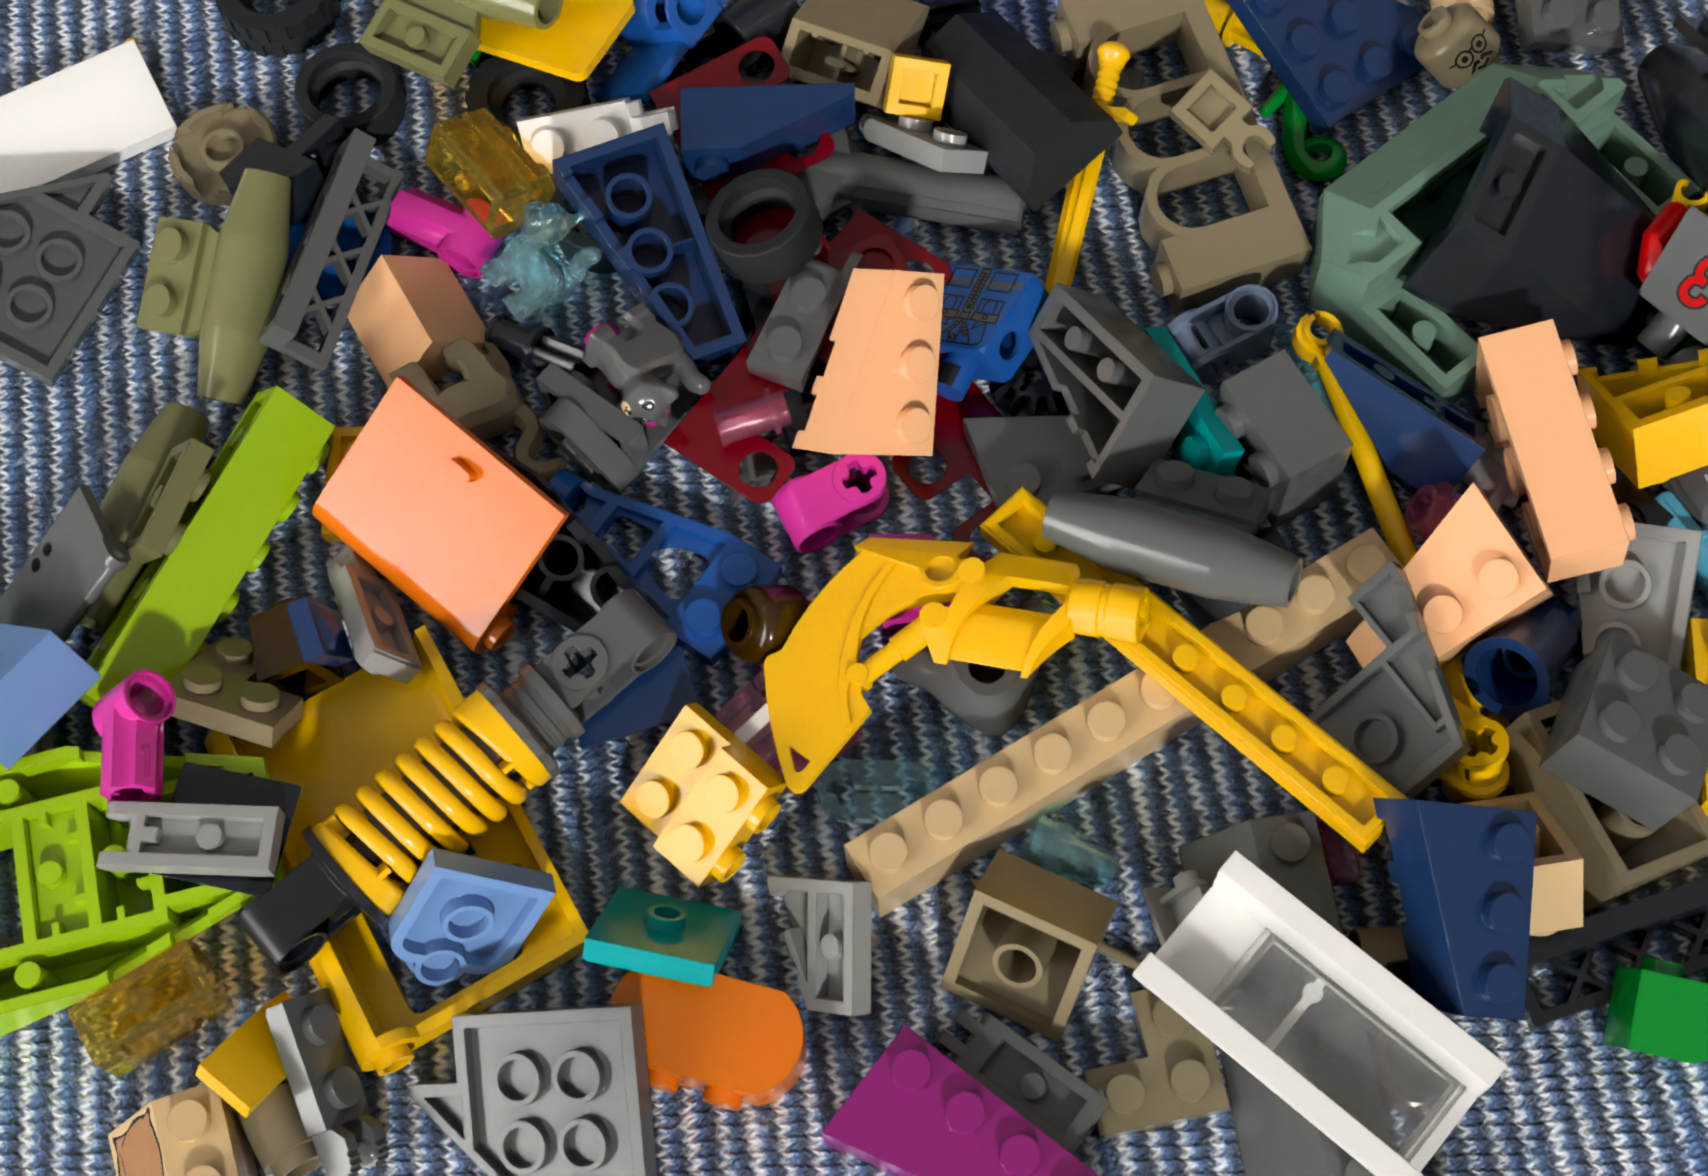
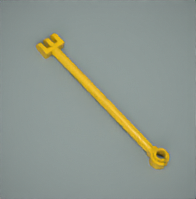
[1292,310,1509,729]

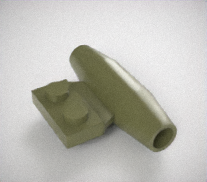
[358,0,563,89]
[136,168,292,406]
[79,402,214,632]

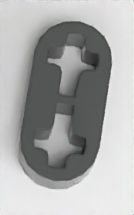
[538,397,639,495]

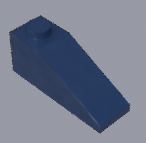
[680,83,855,182]
[1325,328,1486,503]

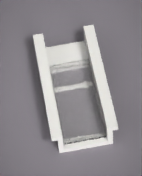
[1132,850,1508,1176]

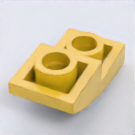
[195,991,293,1118]

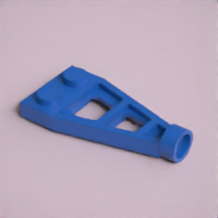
[548,468,783,668]

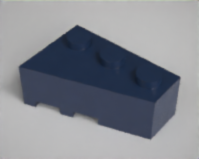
[1373,798,1537,1020]

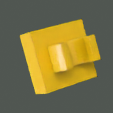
[882,52,951,121]

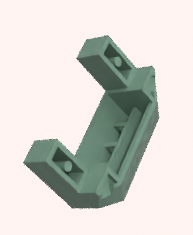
[1309,63,1700,404]

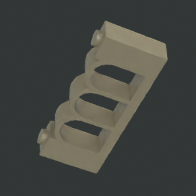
[1050,0,1313,314]

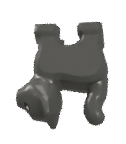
[583,302,711,427]

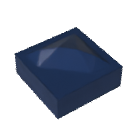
[287,596,354,667]

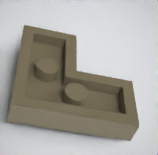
[169,635,303,748]
[1082,989,1230,1141]

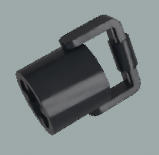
[683,0,800,75]

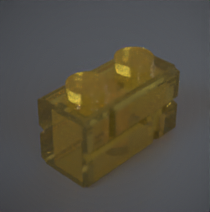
[424,108,555,239]
[67,938,235,1078]

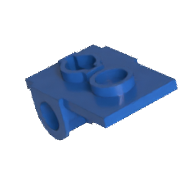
[594,0,727,103]

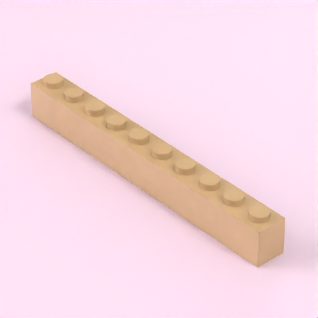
[844,527,1404,918]

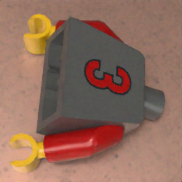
[1636,179,1708,360]

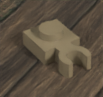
[1170,68,1276,174]

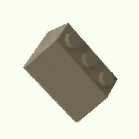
[1490,699,1708,914]

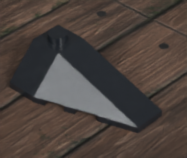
[483,441,669,633]

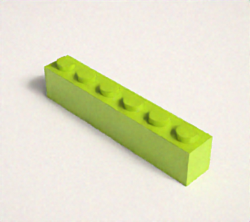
[78,386,336,709]

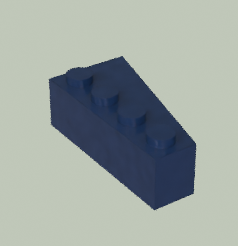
[552,122,747,371]

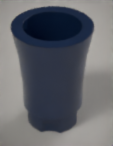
[1463,597,1582,718]

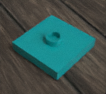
[582,886,743,987]

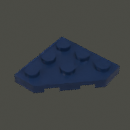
[1226,0,1425,136]

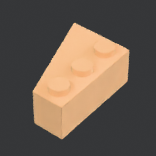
[1346,482,1554,668]

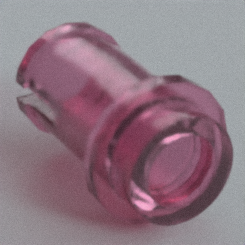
[712,388,793,447]

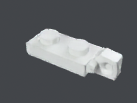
[517,97,679,178]

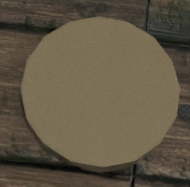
[168,103,282,205]

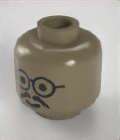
[1414,3,1501,89]

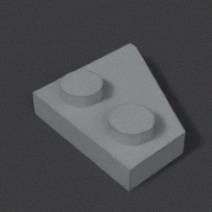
[767,875,872,1016]

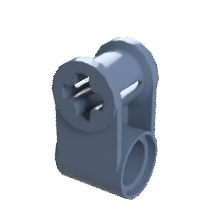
[1166,284,1278,385]

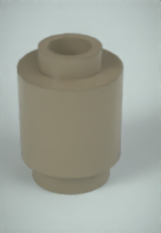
[236,1083,323,1176]

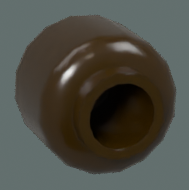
[720,584,809,663]

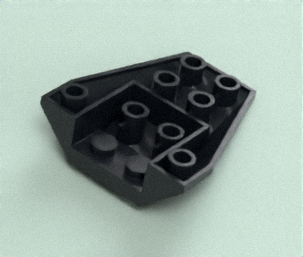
[1401,77,1656,350]

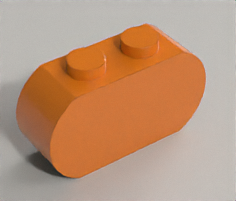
[609,971,807,1111]

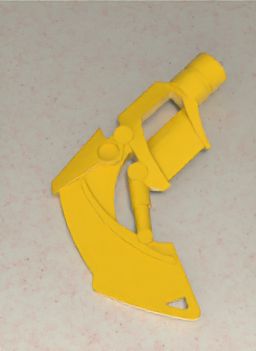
[764,537,1150,794]

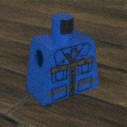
[937,263,1049,402]

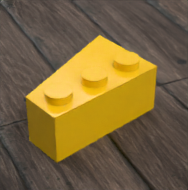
[1577,348,1708,489]

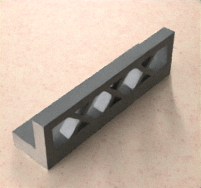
[257,128,404,372]

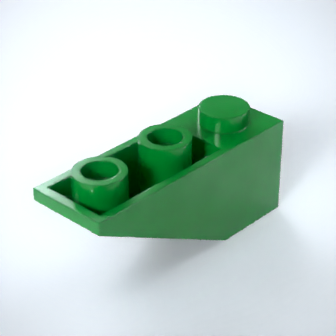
[1603,957,1708,1064]

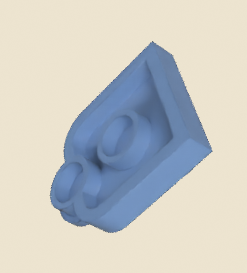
[388,847,556,986]

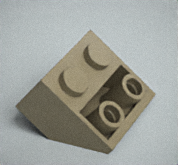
[781,0,930,111]

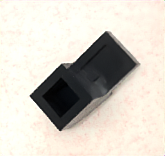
[219,113,349,226]

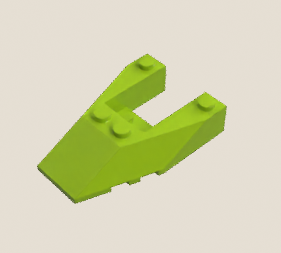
[0,746,286,1037]

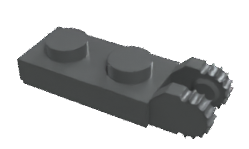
[265,988,390,1176]

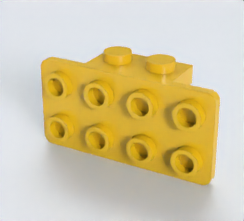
[477,0,636,82]

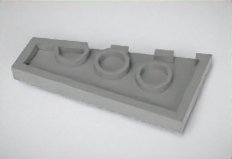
[1576,522,1703,670]

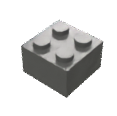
[1215,349,1354,528]
[1538,633,1708,831]

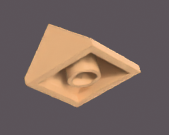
[347,255,486,389]

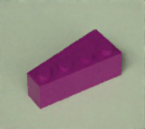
[821,1025,1099,1176]

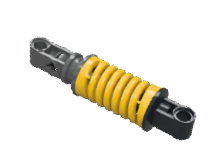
[238,589,677,974]

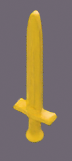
[1045,41,1139,294]

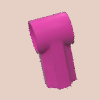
[387,186,509,279]
[92,669,177,804]

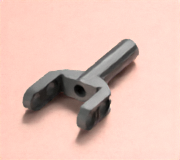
[692,76,1027,237]

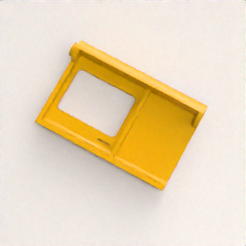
[204,625,589,1076]

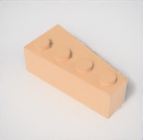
[1474,319,1636,583]

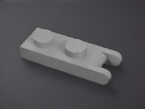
[96,801,285,877]

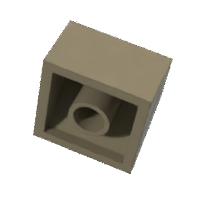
[940,848,1119,1042]

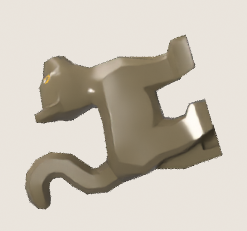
[389,336,567,482]

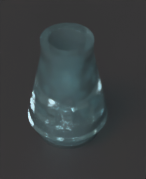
[1020,813,1120,891]

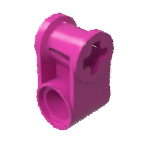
[771,455,890,554]

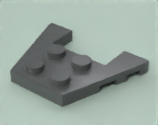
[1208,560,1471,799]

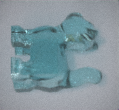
[480,199,602,323]

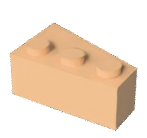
[792,268,945,456]

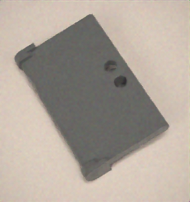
[0,484,131,642]

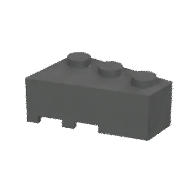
[1028,282,1205,489]

